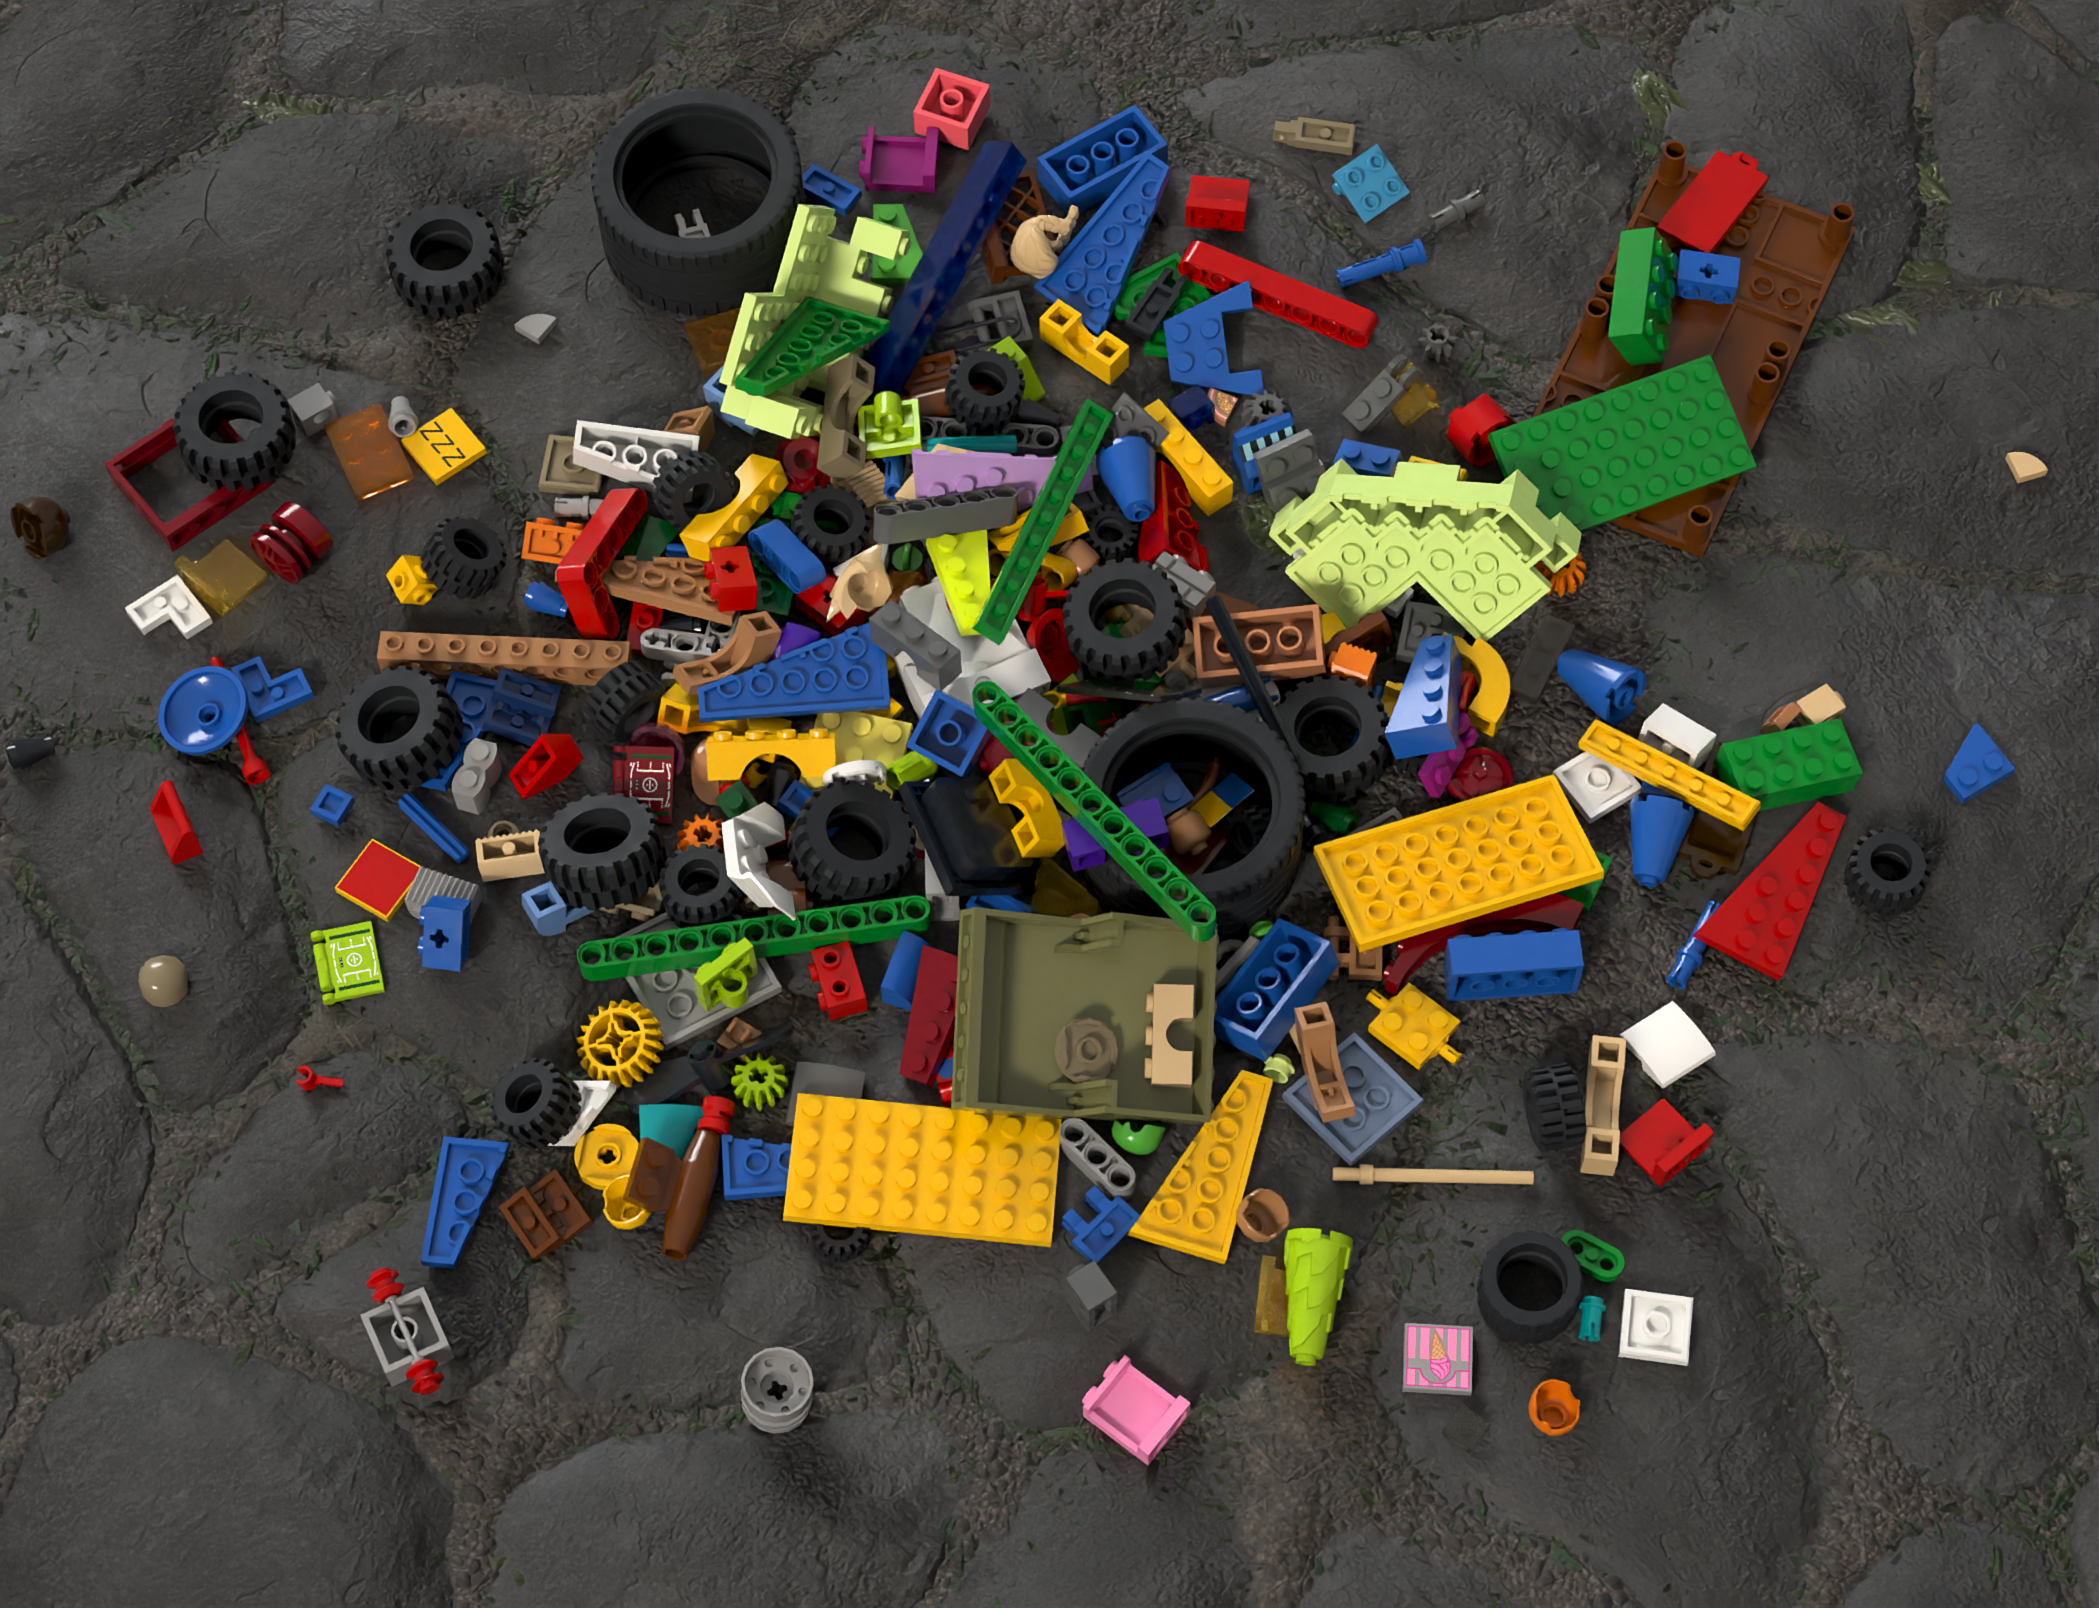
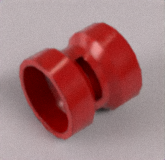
[697,1096,735,1140]

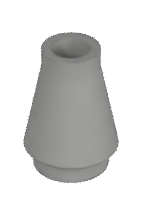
[388,396,419,438]

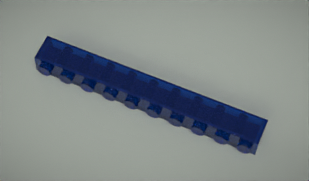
[865,141,1027,400]

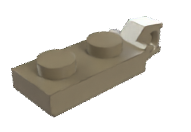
[1273,117,1356,155]

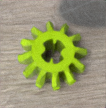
[731,1052,788,1111]

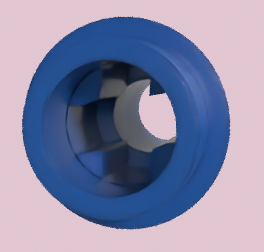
[523,581,570,618]

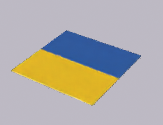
[1190,772,1254,828]

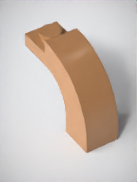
[672,611,782,695]
[1294,1002,1355,1123]

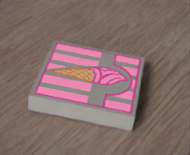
[1402,1323,1473,1396]

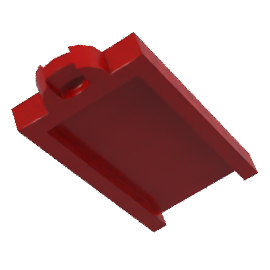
[1656,150,1769,254]

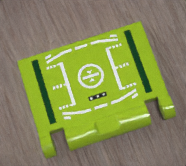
[310,921,385,1005]

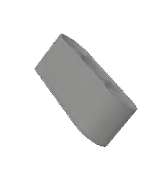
[1059,1117,1136,1202]

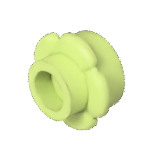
[1263,1054,1295,1083]

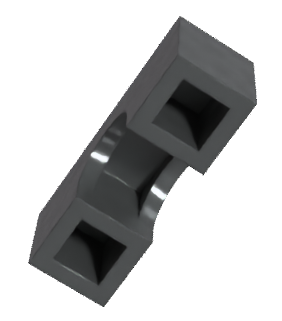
[869,600,962,691]
[1005,687,1103,770]

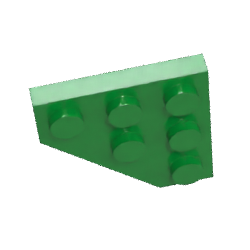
[1113,252,1226,326]

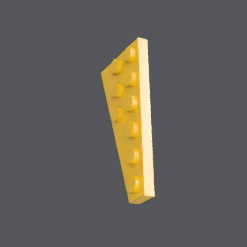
[1128,1070,1273,1264]

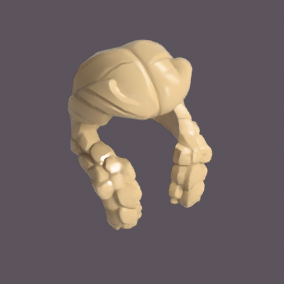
[1010,205,1079,279]

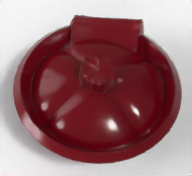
[773,434,831,494]
[1446,747,1514,802]

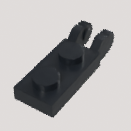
[1124,267,1190,342]

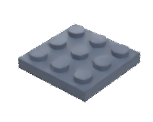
[1282,1032,1423,1166]

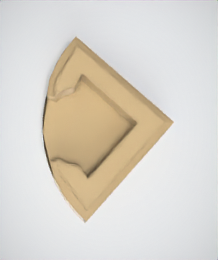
[2005,452,2048,483]

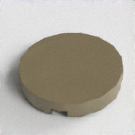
[1054,1017,1119,1083]

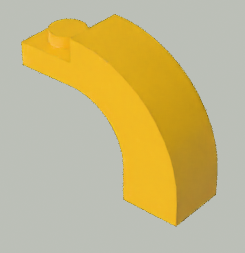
[1443,632,1510,737]

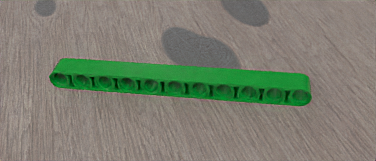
[972,681,1217,942]
[577,896,932,981]

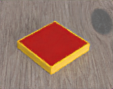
[335,839,421,923]

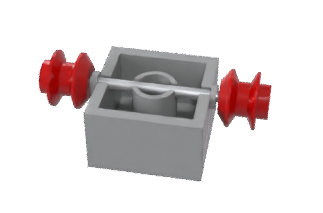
[360,1267,455,1395]

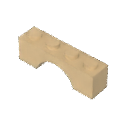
[1580,1035,1626,1176]

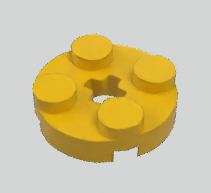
[574,1124,639,1190]

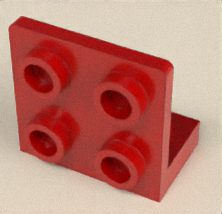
[1185,175,1250,232]
[1619,1099,1714,1187]

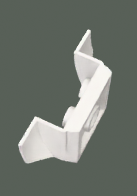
[721,802,796,921]

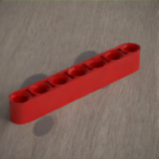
[1177,241,1378,348]

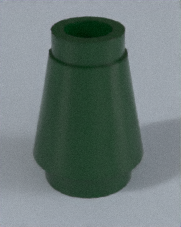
[1309,800,1359,838]

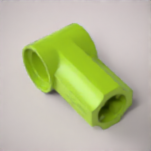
[885,750,939,792]

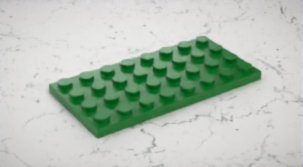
[1487,355,1757,532]

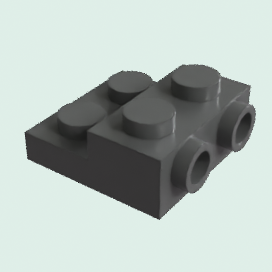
[1253,429,1326,514]

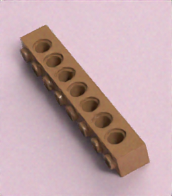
[377,631,634,686]

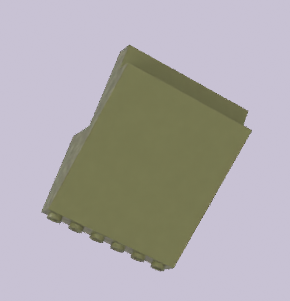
[951,907,1219,1124]

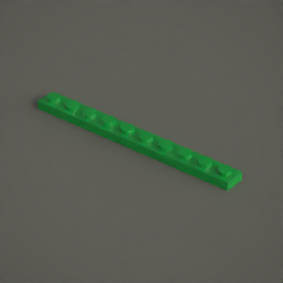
[972,399,1113,645]

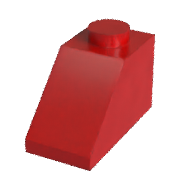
[508,734,584,799]

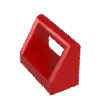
[149,780,204,865]

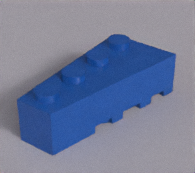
[1385,633,1462,760]

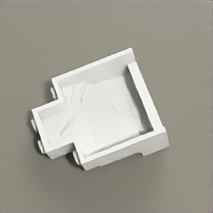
[890,576,1051,721]

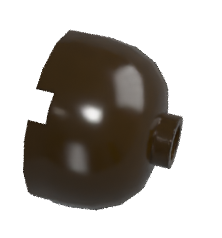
[10,496,70,560]

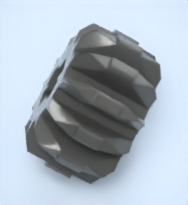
[1241,389,1293,426]

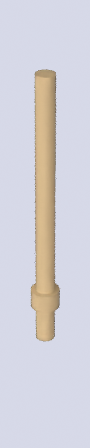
[1332,1164,1534,1185]

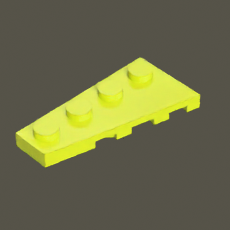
[926,529,991,637]

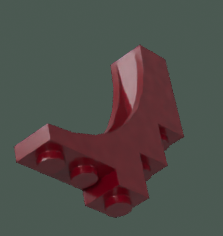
[1382,893,1584,997]

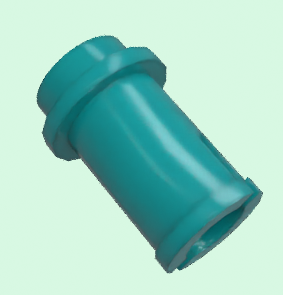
[1578,1296,1606,1342]

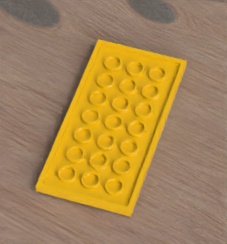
[1314,774,1604,952]
[783,1093,1062,1247]

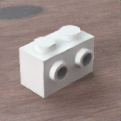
[1638,703,1716,770]

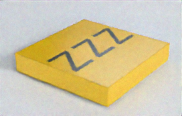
[401,408,487,486]

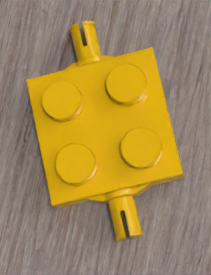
[1366,983,1462,1070]

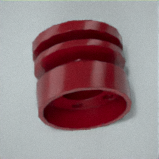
[249,501,333,584]

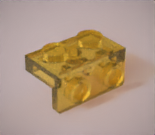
[1371,361,1441,427]

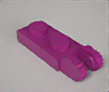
[1418,712,1479,798]

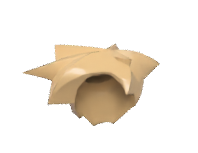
[826,543,893,623]

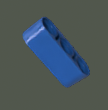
[748,519,826,594]

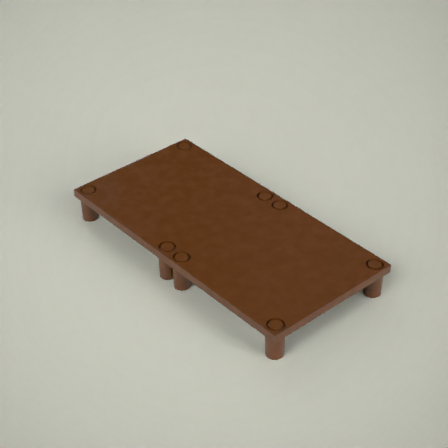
[1503,140,1856,558]

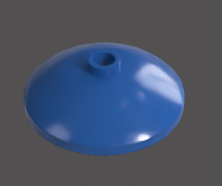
[158,666,248,755]

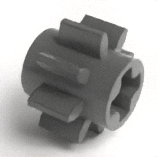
[1418,323,1456,362]

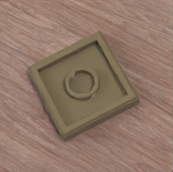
[538,435,604,497]

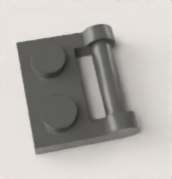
[967,290,1033,351]

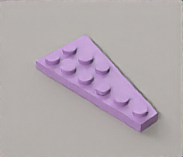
[911,449,1093,510]

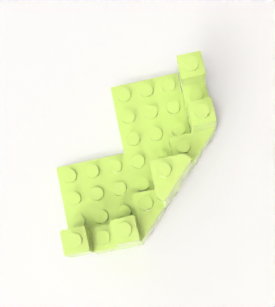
[719,204,911,439]
[1269,458,1582,642]

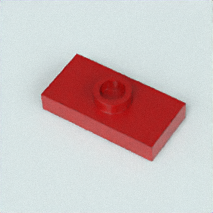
[627,601,665,655]

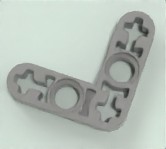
[640,610,744,663]

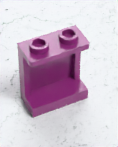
[859,126,940,193]

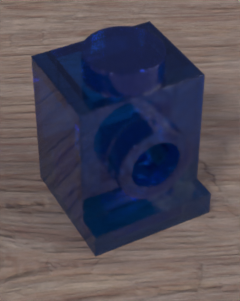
[1168,384,1215,431]

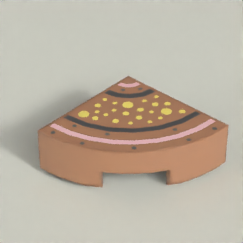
[1207,388,1238,427]

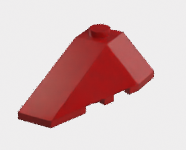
[1138,460,1209,573]

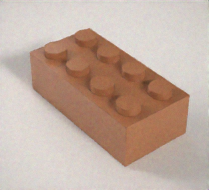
[1192,604,1327,689]

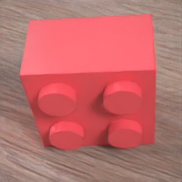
[913,68,991,150]

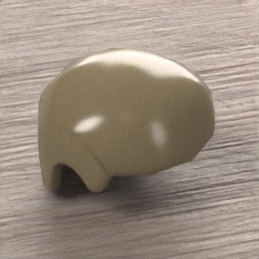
[138,955,189,1007]

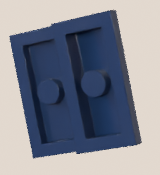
[482,667,561,746]

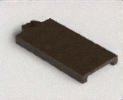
[1676,744,1758,880]

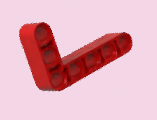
[556,488,648,640]

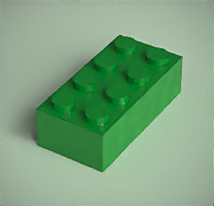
[1608,227,1678,366]
[1713,719,1863,812]

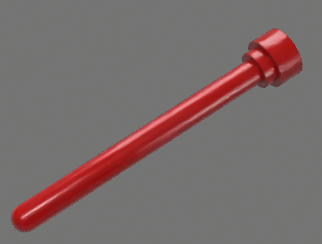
[209,657,270,785]

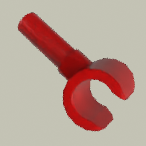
[295,1066,344,1091]

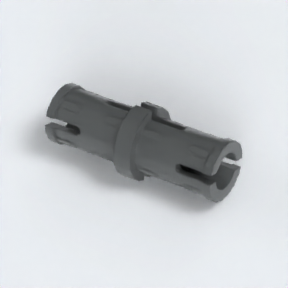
[1427,189,1486,233]

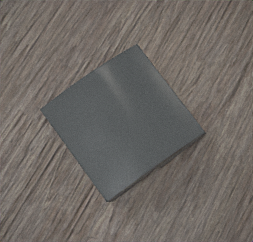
[785,1061,866,1126]

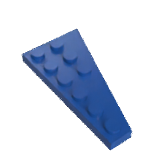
[1034,151,1172,337]
[697,623,890,722]

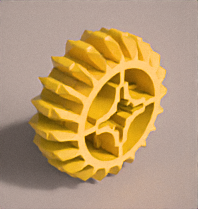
[577,999,665,1089]

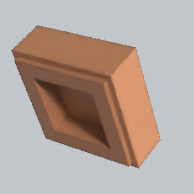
[1761,702,1801,734]

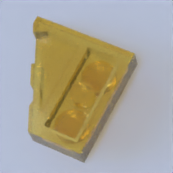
[1030,857,1099,918]

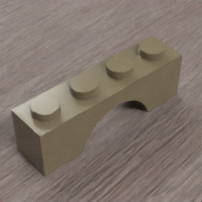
[817,354,875,482]

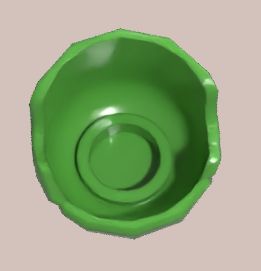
[1111,1120,1166,1155]

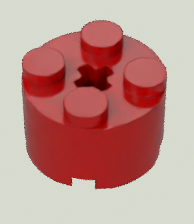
[1447,393,1516,467]

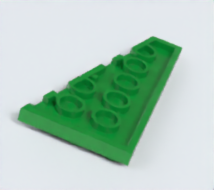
[735,296,891,397]

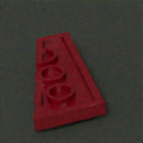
[899,945,958,1087]

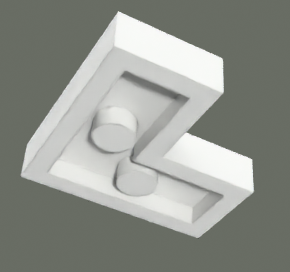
[125,575,213,639]

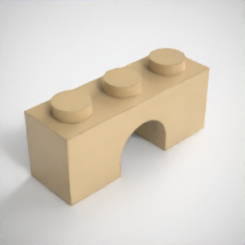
[1144,984,1194,1088]

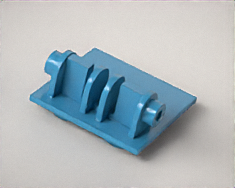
[1332,144,1410,223]

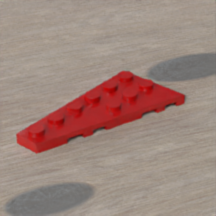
[1692,802,1846,981]

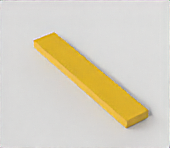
[1578,719,1761,831]

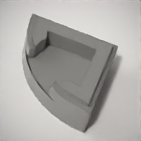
[514,314,557,344]

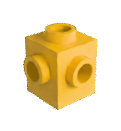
[386,555,438,605]

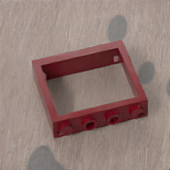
[105,418,273,552]

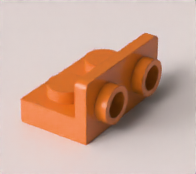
[521,517,585,564]

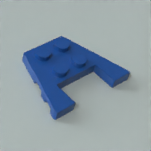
[1163,281,1264,396]

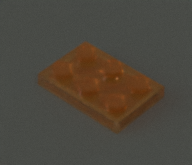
[324,403,414,501]

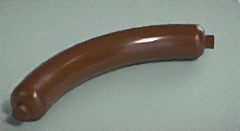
[1171,756,1222,816]

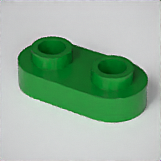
[1561,1230,1625,1282]

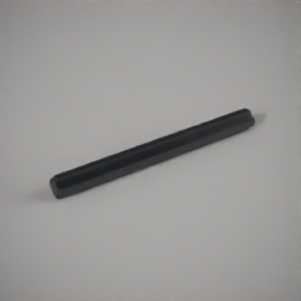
[1205,595,1300,762]

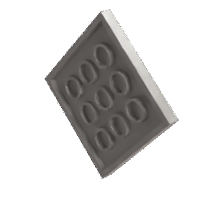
[615,888,782,1051]

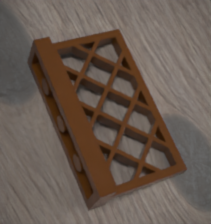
[964,171,1059,285]

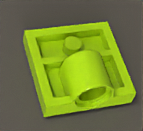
[858,391,923,460]
[693,937,758,1012]

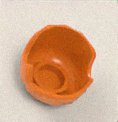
[1528,1379,1580,1436]

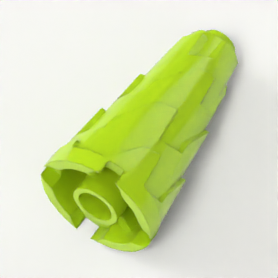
[1284,1228,1353,1366]

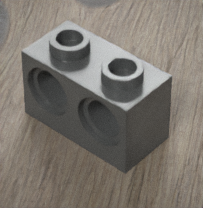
[1066,1261,1117,1333]

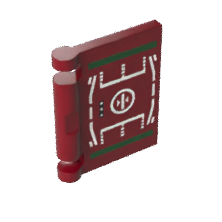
[612,745,675,824]

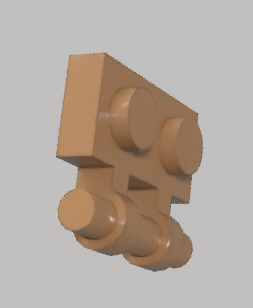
[1324,916,1382,981]

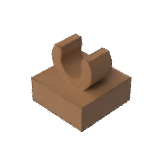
[717,1017,762,1063]

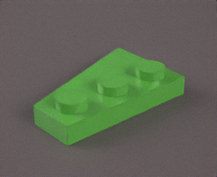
[872,204,932,285]

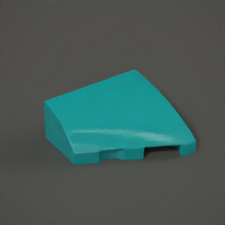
[639,1104,704,1160]

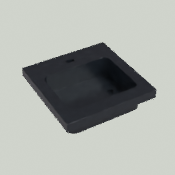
[898,777,1050,896]

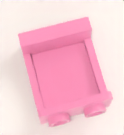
[1082,1355,1191,1465]

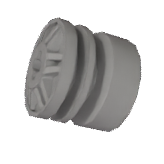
[741,1347,814,1434]

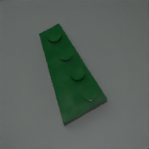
[609,515,681,617]
[749,517,794,623]

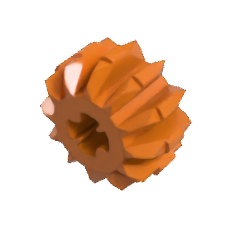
[1535,552,1586,598]
[677,813,725,853]

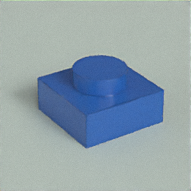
[310,784,355,827]

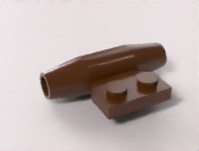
[896,349,998,419]
[623,1129,721,1261]

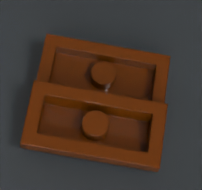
[499,1168,595,1260]

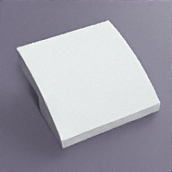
[1620,1001,1716,1088]

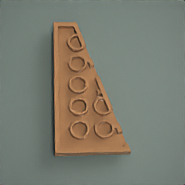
[555,553,752,626]

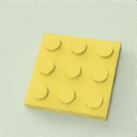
[799,711,913,800]

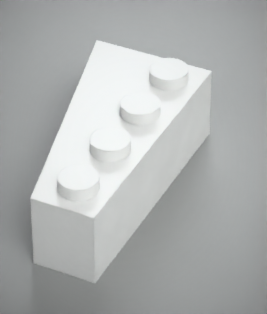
[573,420,700,503]

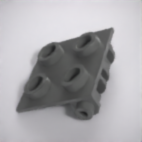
[1101,392,1169,451]

